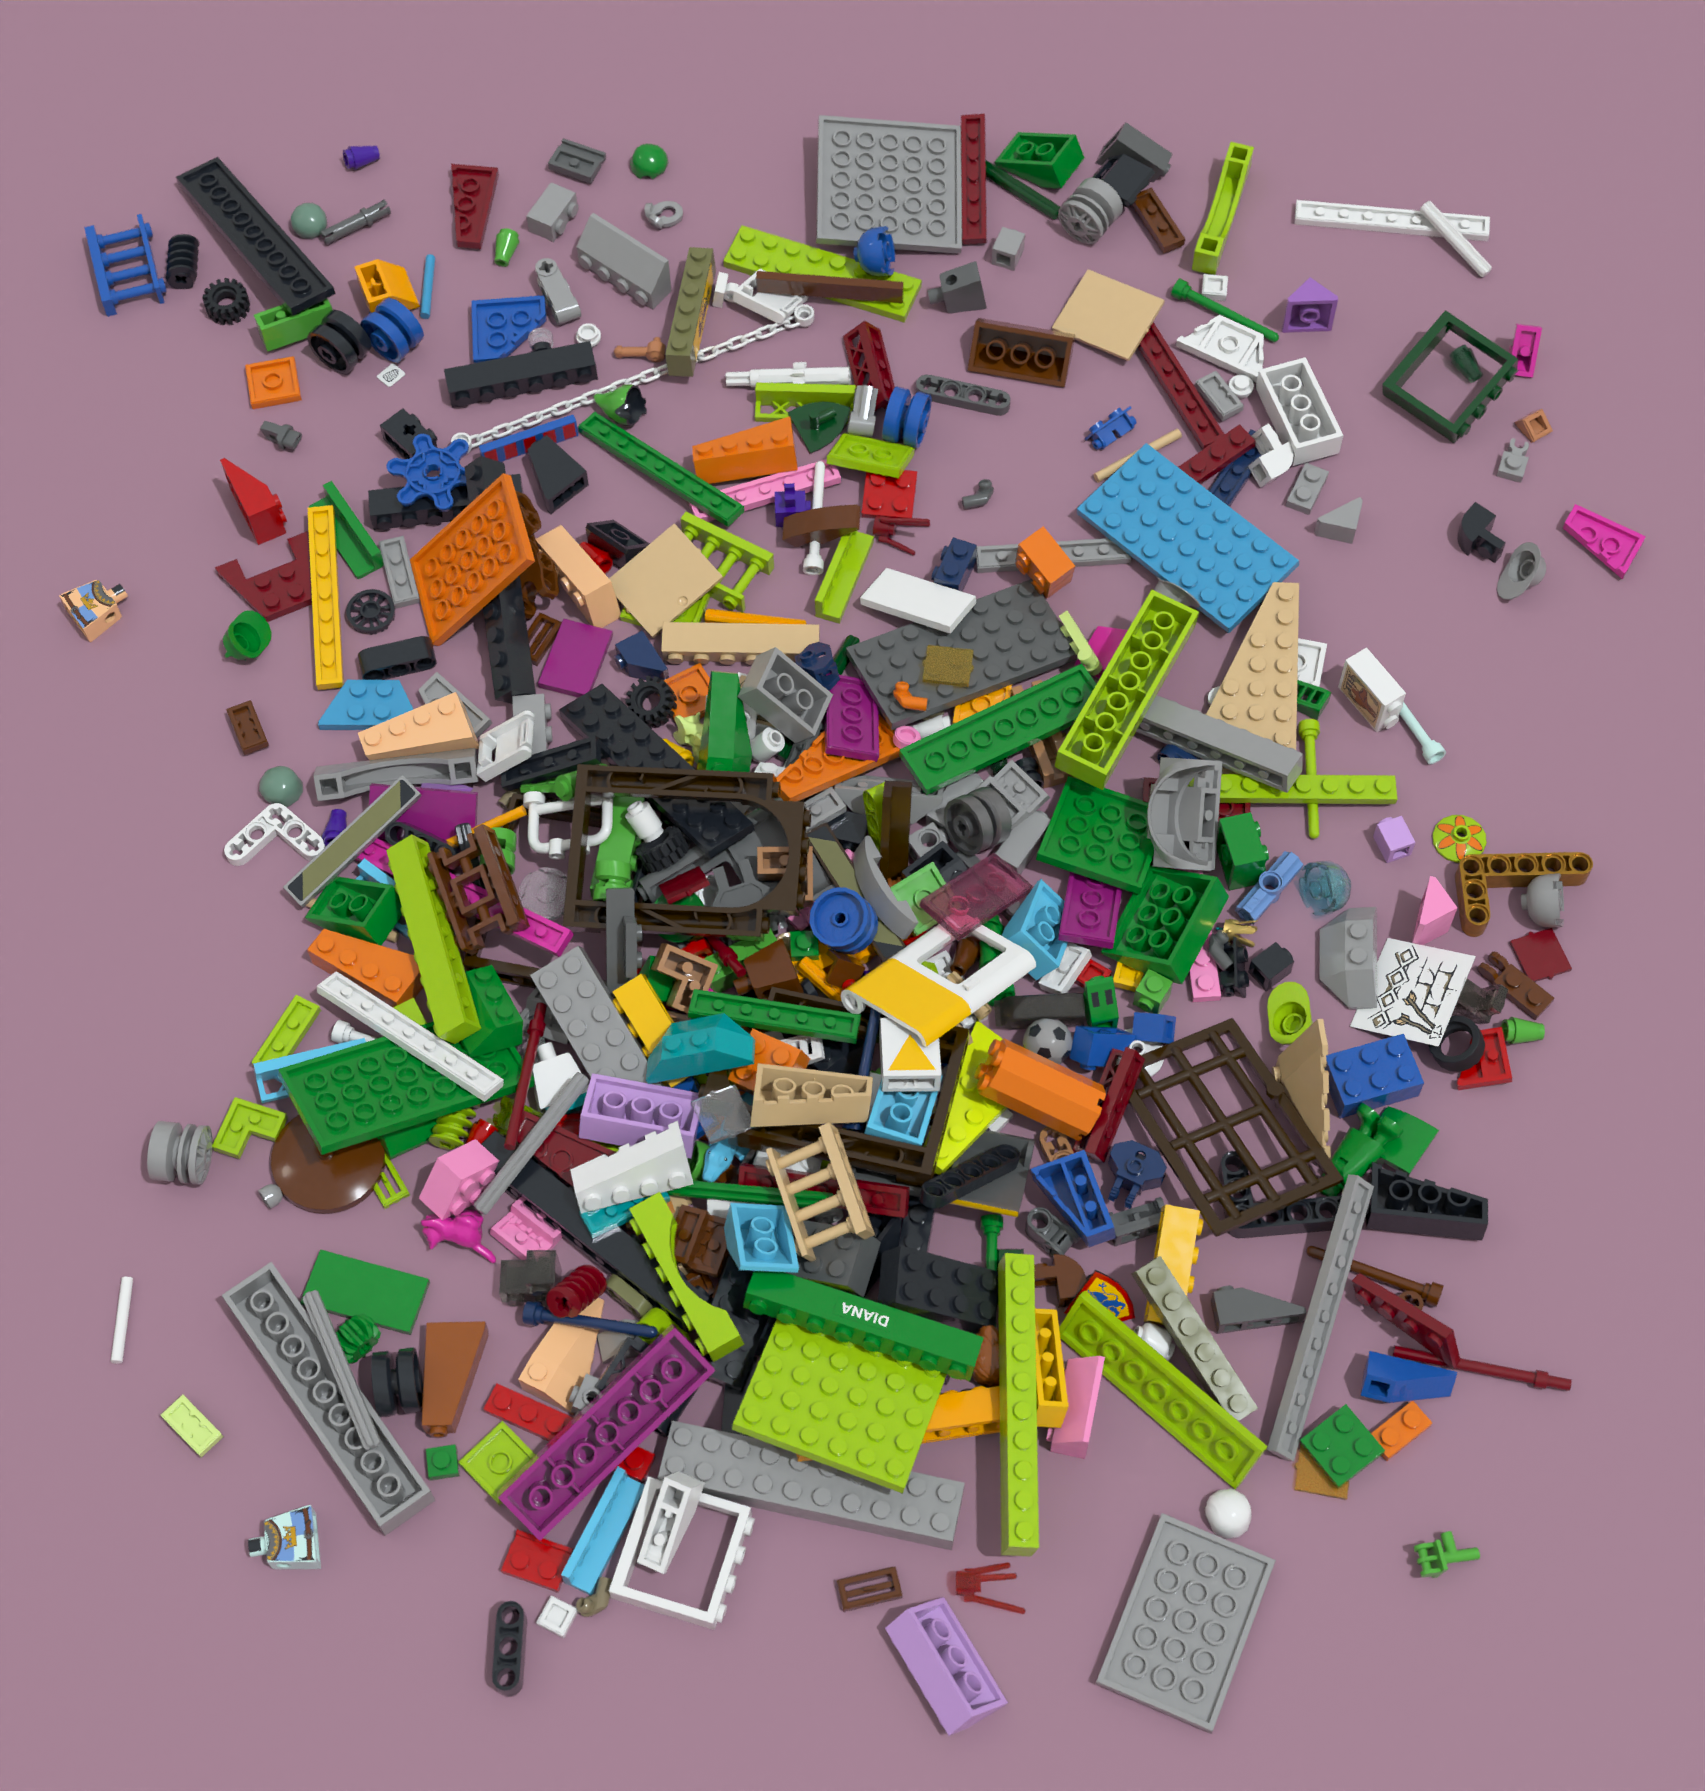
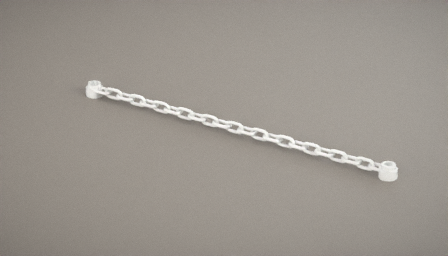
[451,304,814,455]

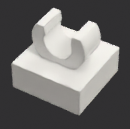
[712,272,739,308]

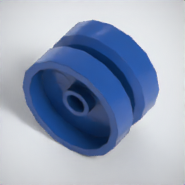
[360,298,424,363]
[882,386,932,449]
[809,887,878,954]

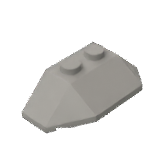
[835,775,944,824]
[1320,907,1377,1010]

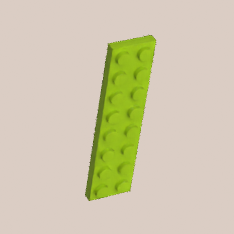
[723,225,922,323]
[1059,1290,1268,1489]

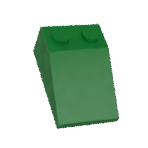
[995,132,1085,189]
[305,876,402,946]

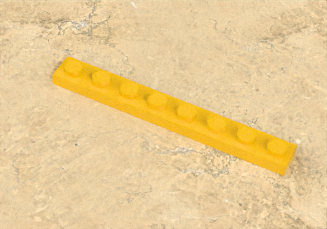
[307,505,344,690]

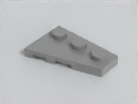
[418,672,492,738]

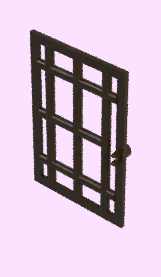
[1111,1018,1344,1237]

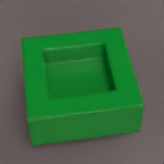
[790,931,819,961]
[426,1444,460,1481]

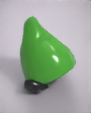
[594,384,647,426]

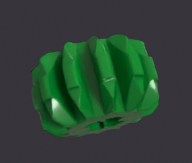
[336,1314,381,1363]

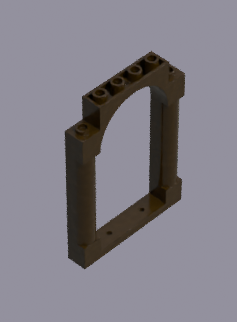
[563,764,812,942]
[698,987,970,1187]

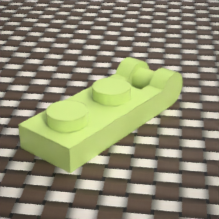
[1059,611,1102,676]

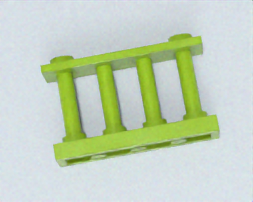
[680,511,774,613]

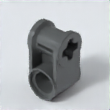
[1025,1207,1080,1257]

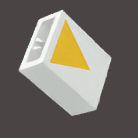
[879,1018,941,1092]

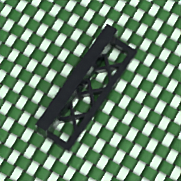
[501,735,611,792]

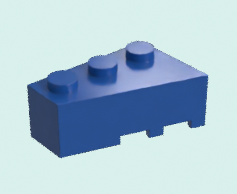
[1030,1150,1116,1247]

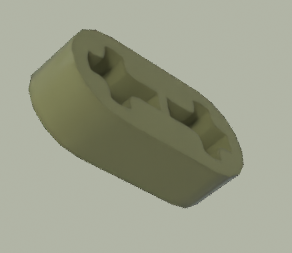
[606,1274,653,1319]

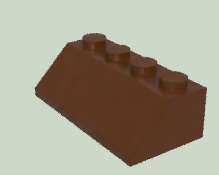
[967,318,1076,387]

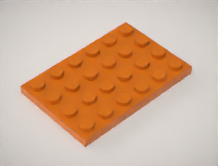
[410,473,535,646]

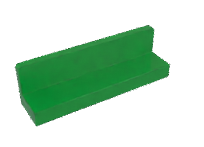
[309,481,384,579]

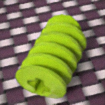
[429,1104,481,1150]

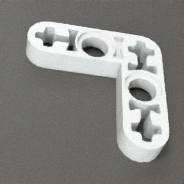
[224,803,326,866]

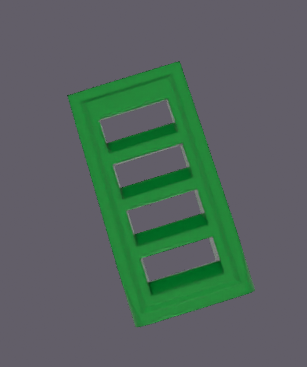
[1297,680,1332,720]

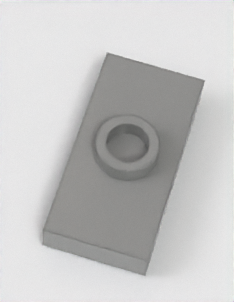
[1195,371,1244,421]

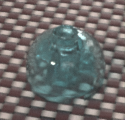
[1299,861,1351,916]

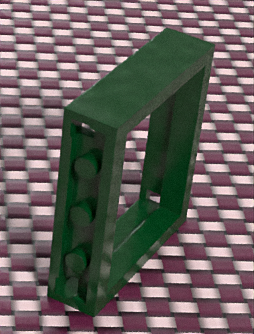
[1382,310,1519,444]

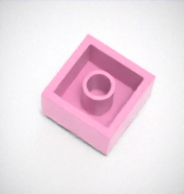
[419,1139,499,1220]

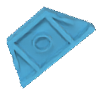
[318,680,413,730]

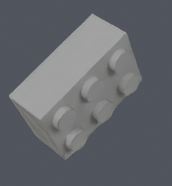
[738,647,833,744]

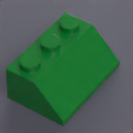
[460,965,523,1058]

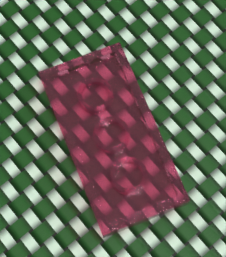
[919,853,1033,941]

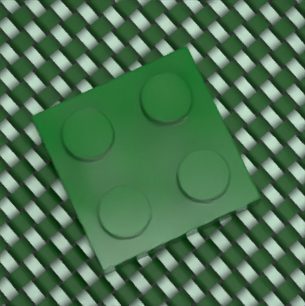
[1300,1404,1385,1489]

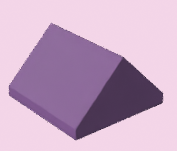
[1282,277,1338,333]

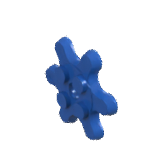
[386,434,469,512]

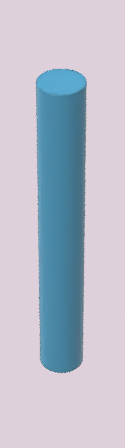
[420,254,435,319]

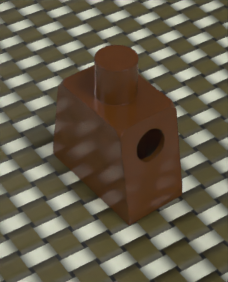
[733,938,804,999]

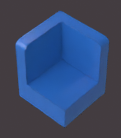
[1132,1012,1176,1044]

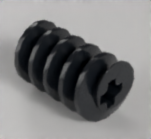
[165,234,200,289]

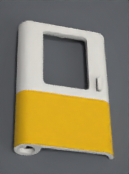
[841,913,1036,1047]

